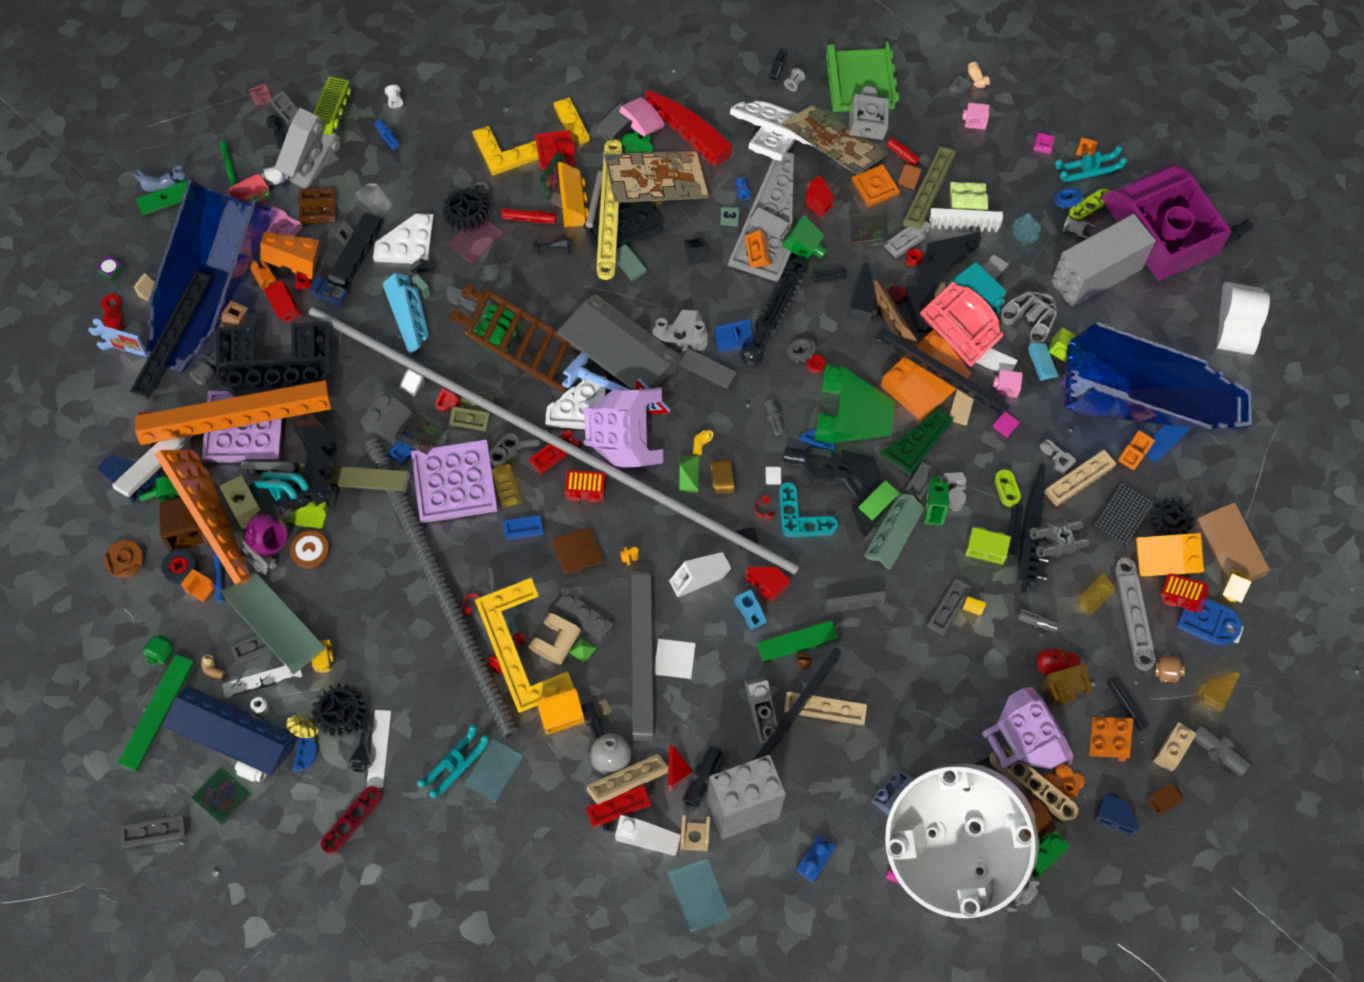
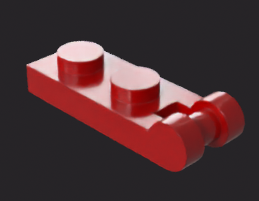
[529,430,582,475]

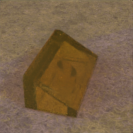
[1075,574,1116,617]

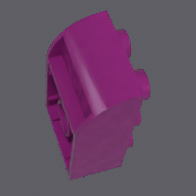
[1101,164,1232,282]

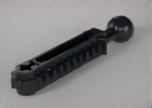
[740,258,808,367]

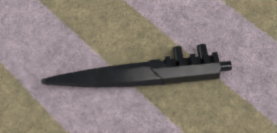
[1016,462,1050,594]

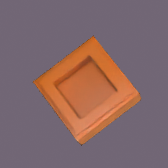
[1076,137,1098,157]

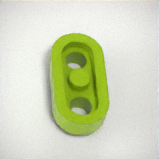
[994,470,1021,507]

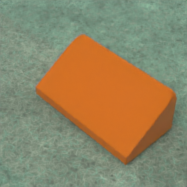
[745,229,772,268]

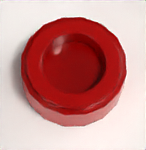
[807,354,825,373]

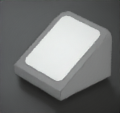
[399,368,425,397]

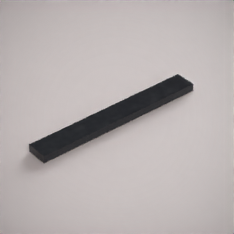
[130,271,213,400]
[874,327,1010,415]
[753,647,842,761]

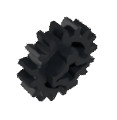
[1150,497,1194,536]

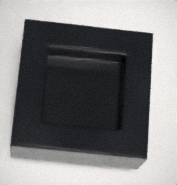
[736,527,759,551]

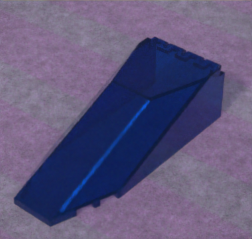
[147,179,272,373]
[1064,322,1251,429]

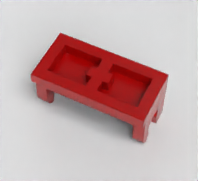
[264,280,302,323]

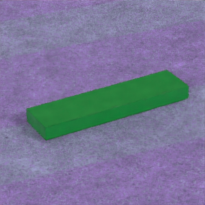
[757,620,838,663]

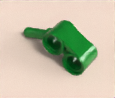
[139,477,181,502]

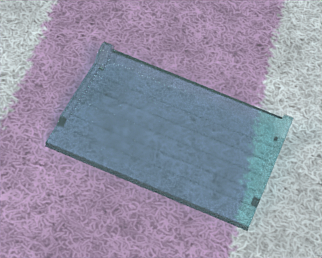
[668,859,731,933]

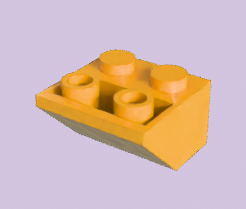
[536,688,585,735]

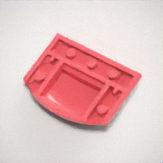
[920,282,1003,367]

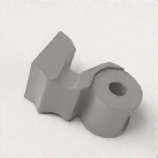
[942,472,967,511]

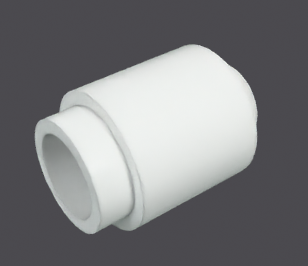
[261,166,289,186]
[235,761,267,783]

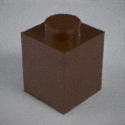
[1147,783,1184,817]

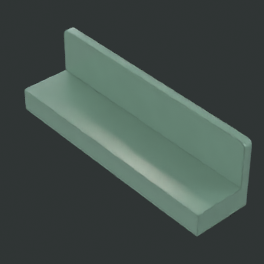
[864,494,924,570]

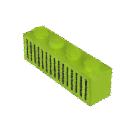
[313,76,352,135]

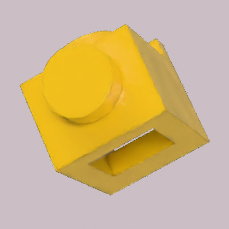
[312,640,334,673]

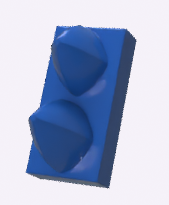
[796,836,836,883]

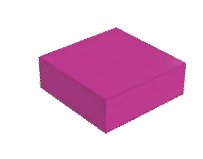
[1033,133,1055,154]
[993,412,1020,438]

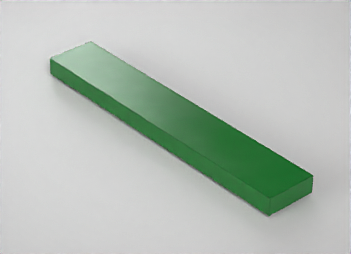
[117,654,195,772]

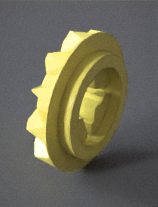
[286,715,319,738]

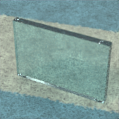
[464,739,523,803]

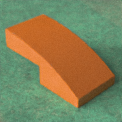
[1118,431,1155,471]

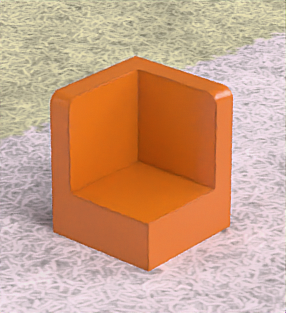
[180,569,215,602]

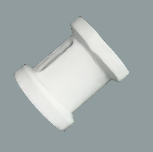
[385,85,403,108]

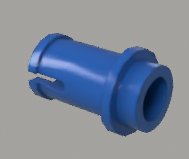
[735,177,751,201]

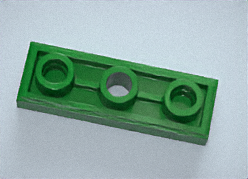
[136,180,194,216]

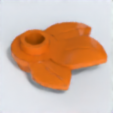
[1043,763,1085,800]

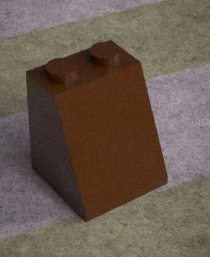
[159,498,209,552]

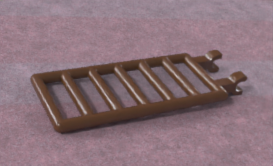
[448,283,582,393]

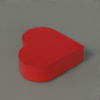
[435,388,460,412]

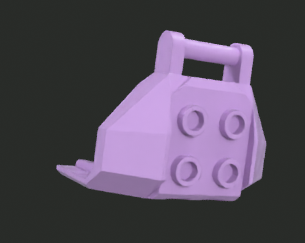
[582,387,663,467]
[982,687,1073,770]

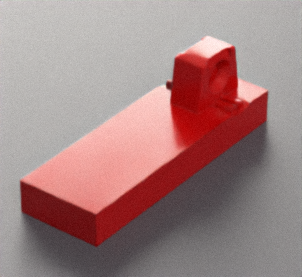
[585,785,651,828]

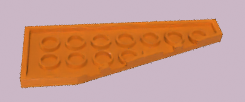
[154,450,251,585]

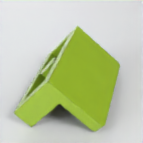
[285,502,329,530]

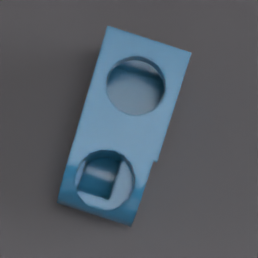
[733,589,767,630]

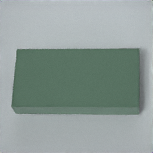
[616,244,647,281]

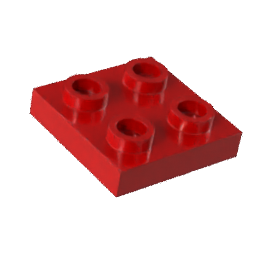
[535,130,576,171]

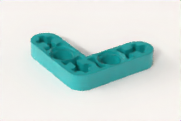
[779,482,838,537]

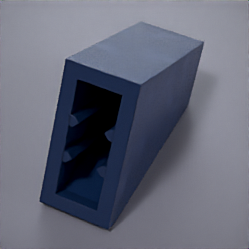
[97,455,161,503]

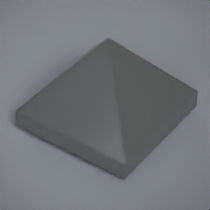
[333,220,354,246]

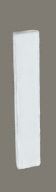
[112,435,194,497]

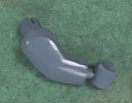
[134,165,185,192]

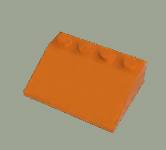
[881,330,972,421]

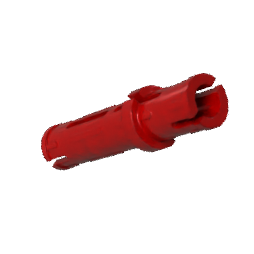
[502,208,557,224]

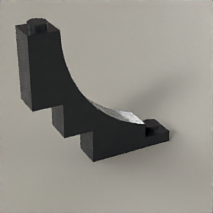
[905,232,982,333]

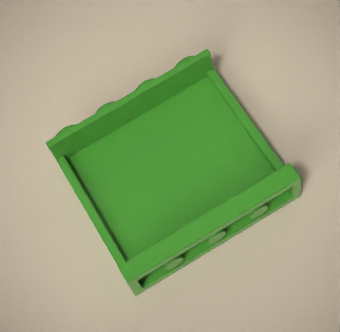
[826,42,899,112]

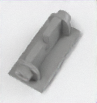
[240,539,277,577]

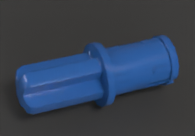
[374,119,400,150]

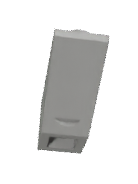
[744,677,778,744]

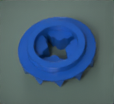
[1054,188,1083,209]

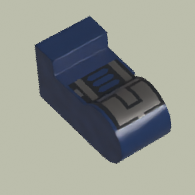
[309,275,348,307]

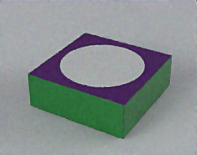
[96,255,123,280]

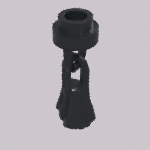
[266,115,286,150]

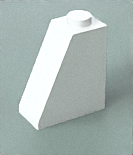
[669,552,731,597]

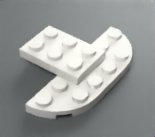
[730,101,813,161]

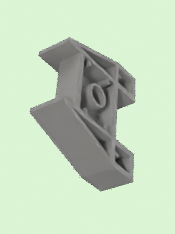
[274,108,342,189]

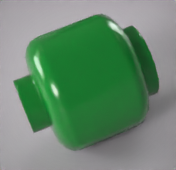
[142,635,173,666]

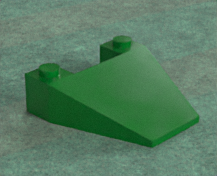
[814,365,895,443]

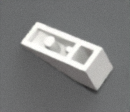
[615,815,681,856]

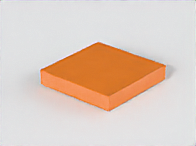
[852,164,900,207]

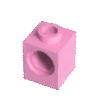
[962,103,989,129]
[993,370,1022,398]

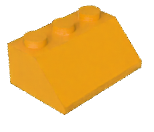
[558,162,588,227]

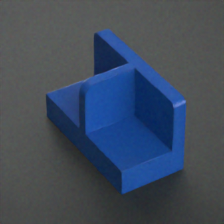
[714,319,754,353]

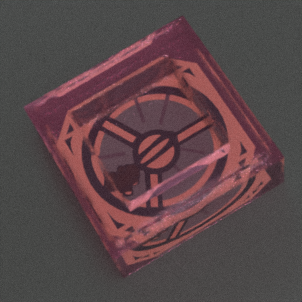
[249,84,272,106]

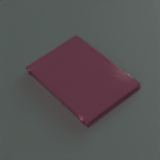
[448,221,503,264]

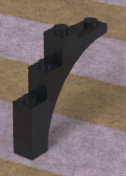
[272,413,337,521]

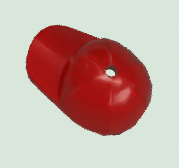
[1037,648,1081,676]

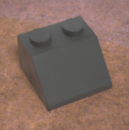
[361,391,416,445]

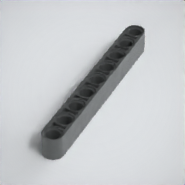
[631,571,653,741]

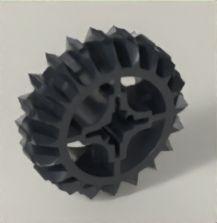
[441,187,490,233]
[311,683,367,738]

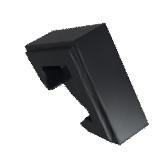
[410,258,436,273]

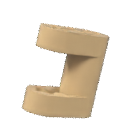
[529,613,581,665]

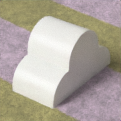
[1217,282,1270,355]

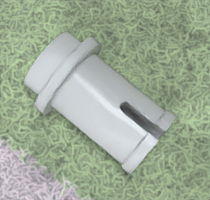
[250,697,269,717]

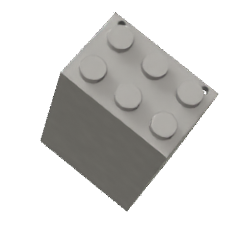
[1051,214,1156,308]
[707,755,786,840]

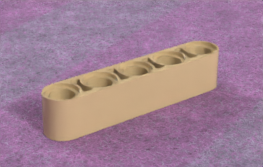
[989,747,1078,821]

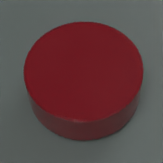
[888,285,905,304]

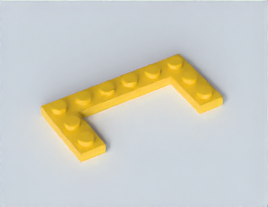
[472,97,590,176]
[475,578,574,713]

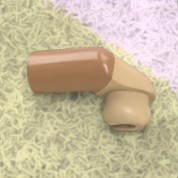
[201,654,226,680]

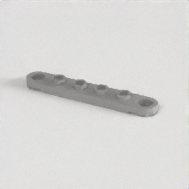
[1115,557,1156,671]

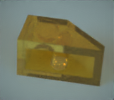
[1197,672,1240,713]

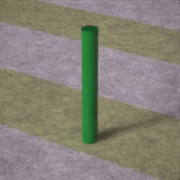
[219,141,238,187]

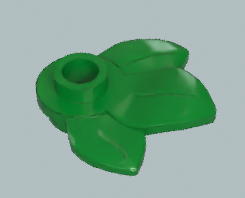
[621,131,653,153]

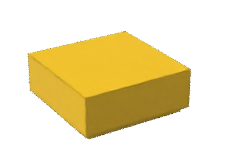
[962,596,986,616]

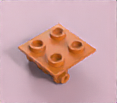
[1089,717,1133,761]

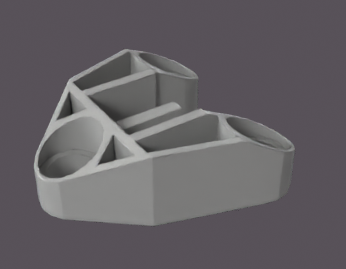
[1000,291,1057,343]

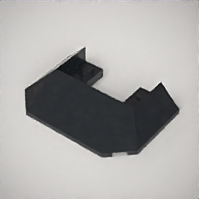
[216,321,330,397]

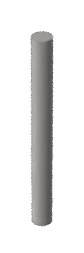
[586,171,603,228]

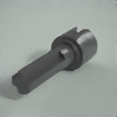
[190,349,216,385]

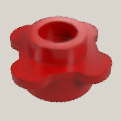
[905,249,924,266]
[294,272,312,290]

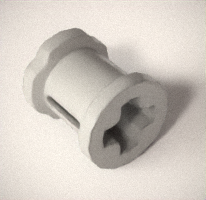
[784,68,806,92]

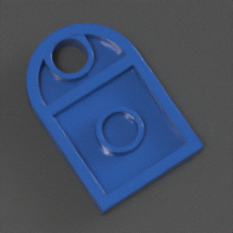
[1176,599,1242,646]

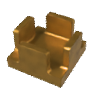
[1040,663,1093,705]

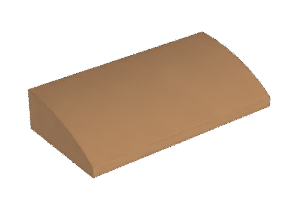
[873,280,919,349]
[1196,503,1270,581]

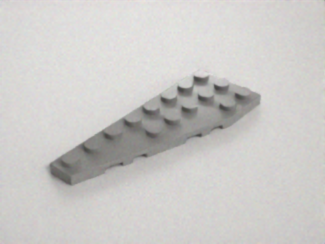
[728,152,794,282]

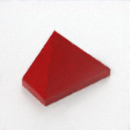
[668,745,693,791]

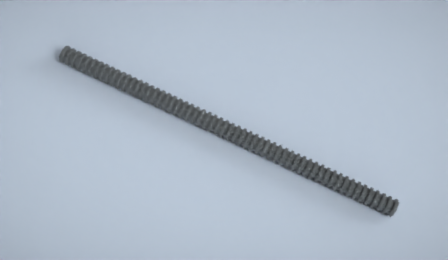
[364,438,519,738]

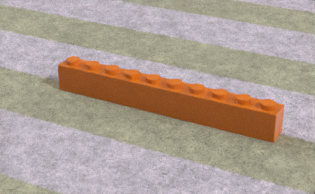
[135,380,331,445]

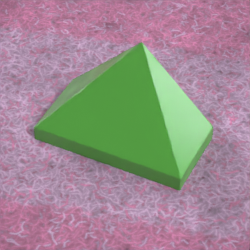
[679,456,699,492]

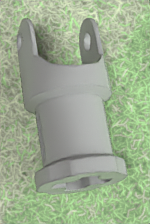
[1062,216,1097,239]

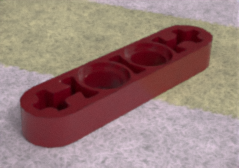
[320,786,383,855]

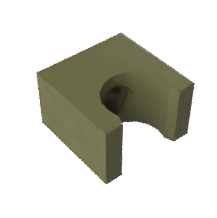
[219,475,262,532]

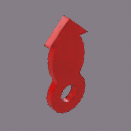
[101,294,125,331]

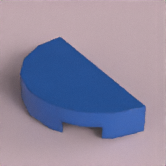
[798,429,835,452]
[292,737,318,772]

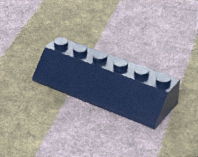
[163,685,295,776]

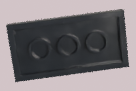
[583,201,663,254]

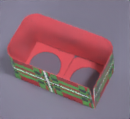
[228,174,270,214]

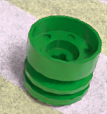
[473,305,521,352]

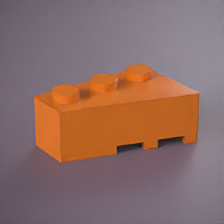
[260,232,319,279]

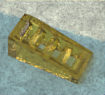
[491,464,521,508]

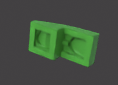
[858,480,900,521]

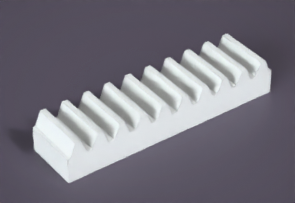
[929,208,1003,232]

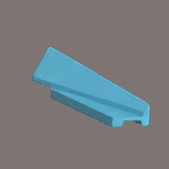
[383,273,429,353]

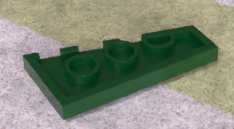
[879,409,954,476]

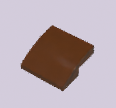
[298,187,336,224]
[551,527,604,575]

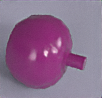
[245,513,288,555]

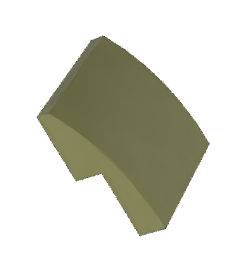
[449,393,495,432]

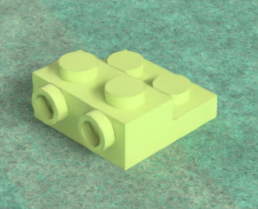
[949,182,988,211]

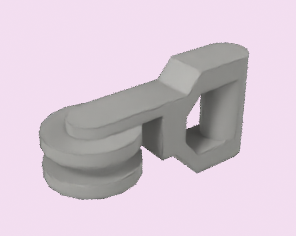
[1040,439,1076,475]

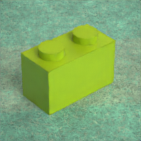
[965,527,1011,564]

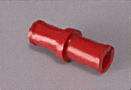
[887,137,921,167]

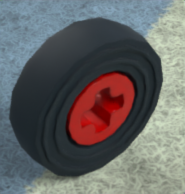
[161,549,198,585]

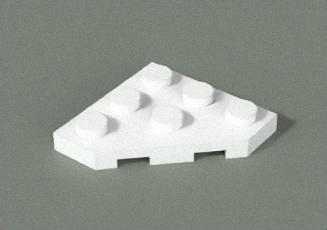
[373,214,434,264]
[545,376,606,429]

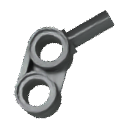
[489,433,539,470]

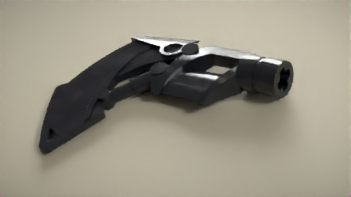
[783,446,886,537]

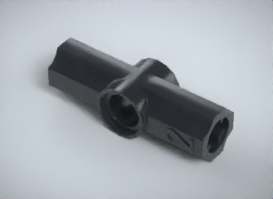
[682,746,725,809]

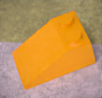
[1136,533,1204,576]

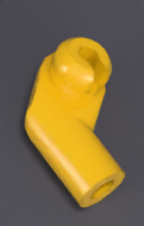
[693,430,714,455]

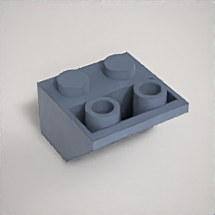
[871,770,916,816]

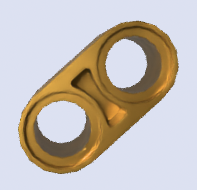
[710,459,734,495]

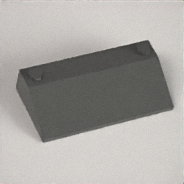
[557,294,681,390]

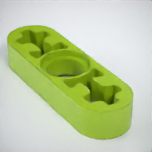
[1068,188,1110,222]

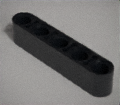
[328,212,384,290]

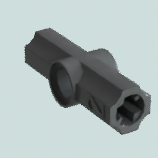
[1193,723,1252,777]

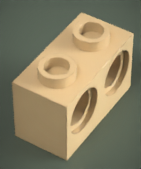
[1153,722,1196,773]

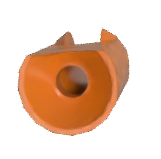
[250,259,277,290]

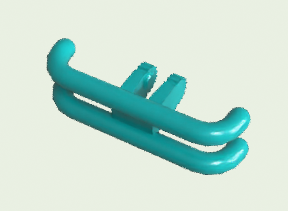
[1055,146,1127,182]
[249,472,309,501]
[417,725,489,799]

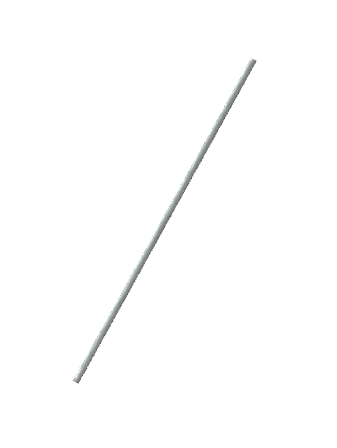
[309,307,800,575]

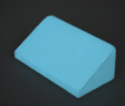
[1028,343,1058,381]

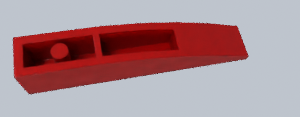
[646,90,732,167]

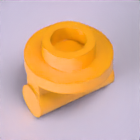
[620,546,639,566]

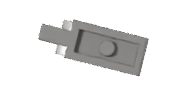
[884,221,931,259]

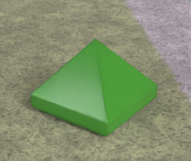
[569,637,597,664]

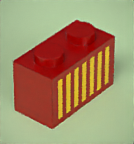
[565,470,606,503]
[1161,573,1209,613]

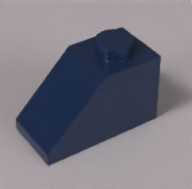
[1094,793,1140,836]

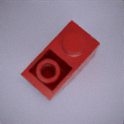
[805,175,834,218]
[745,567,791,602]

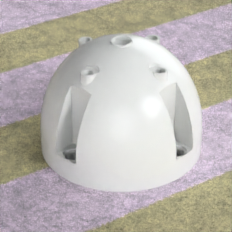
[885,763,1039,918]

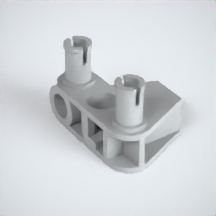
[652,310,708,352]

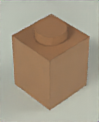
[221,301,248,327]

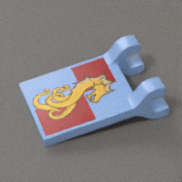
[88,319,148,357]

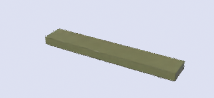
[903,146,956,230]
[298,464,410,492]

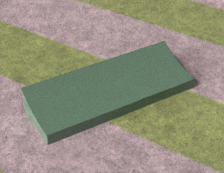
[220,572,325,675]

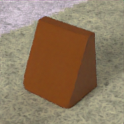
[898,164,921,190]

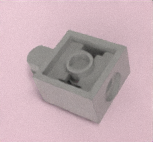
[849,86,889,140]

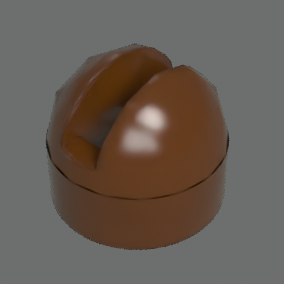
[795,652,812,670]

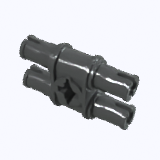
[1030,518,1090,558]

